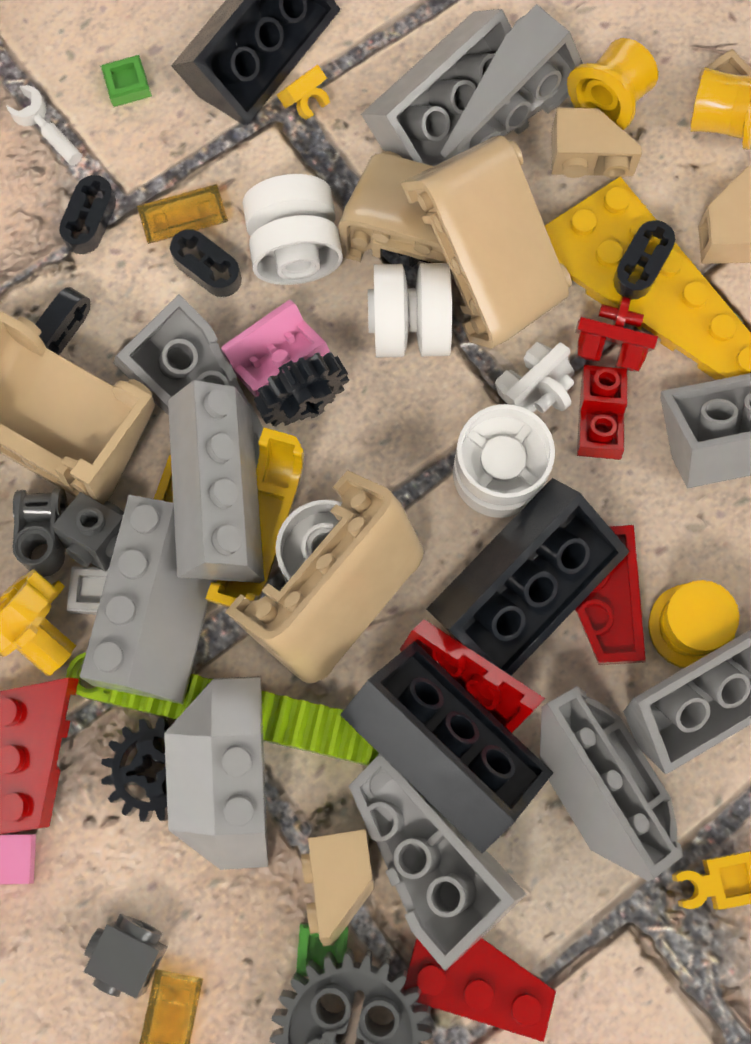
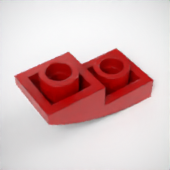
[577,365,627,460]

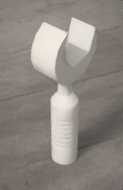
[6,85,82,166]

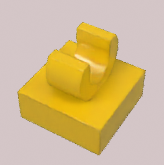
[276,64,330,120]

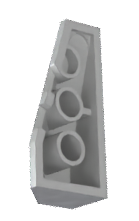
[441,4,583,160]
[113,294,263,468]
[349,754,526,970]

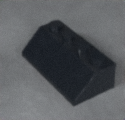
[171,0,341,125]
[426,478,630,676]
[340,641,554,854]

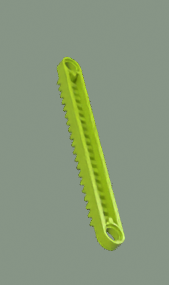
[66,652,380,766]

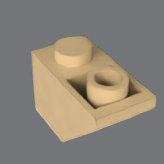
[551,108,642,179]
[698,166,751,264]
[301,829,374,947]

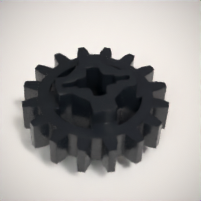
[254,352,349,427]
[101,717,169,822]

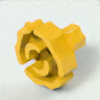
[0,569,77,676]

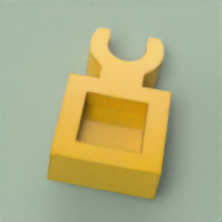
[672,851,751,910]

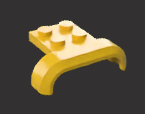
[154,427,304,607]

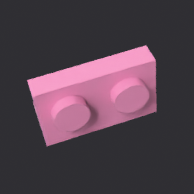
[222,300,330,397]

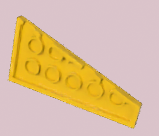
[544,176,751,380]

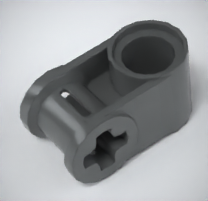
[12,488,68,577]

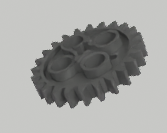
[270,948,432,1044]

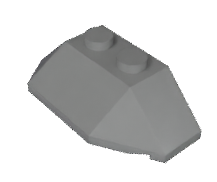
[164,676,268,870]
[540,686,683,881]

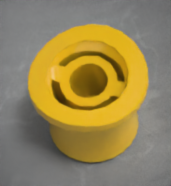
[567,38,658,130]
[690,67,751,150]
[648,580,740,668]

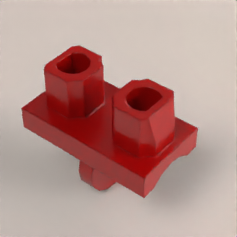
[575,296,658,372]

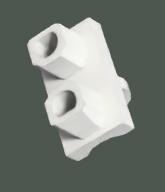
[495,342,574,413]

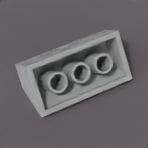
[361,9,512,166]
[660,373,751,489]
[168,380,264,583]
[80,494,214,704]
[623,630,751,775]

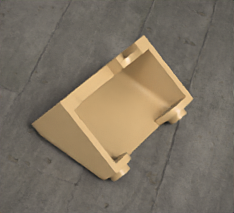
[401,136,572,349]
[338,151,447,263]
[0,311,155,504]
[225,470,424,683]

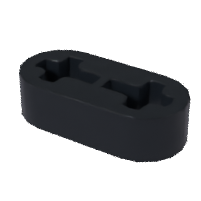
[59,175,116,254]
[613,220,676,300]
[170,229,242,297]
[35,287,91,355]

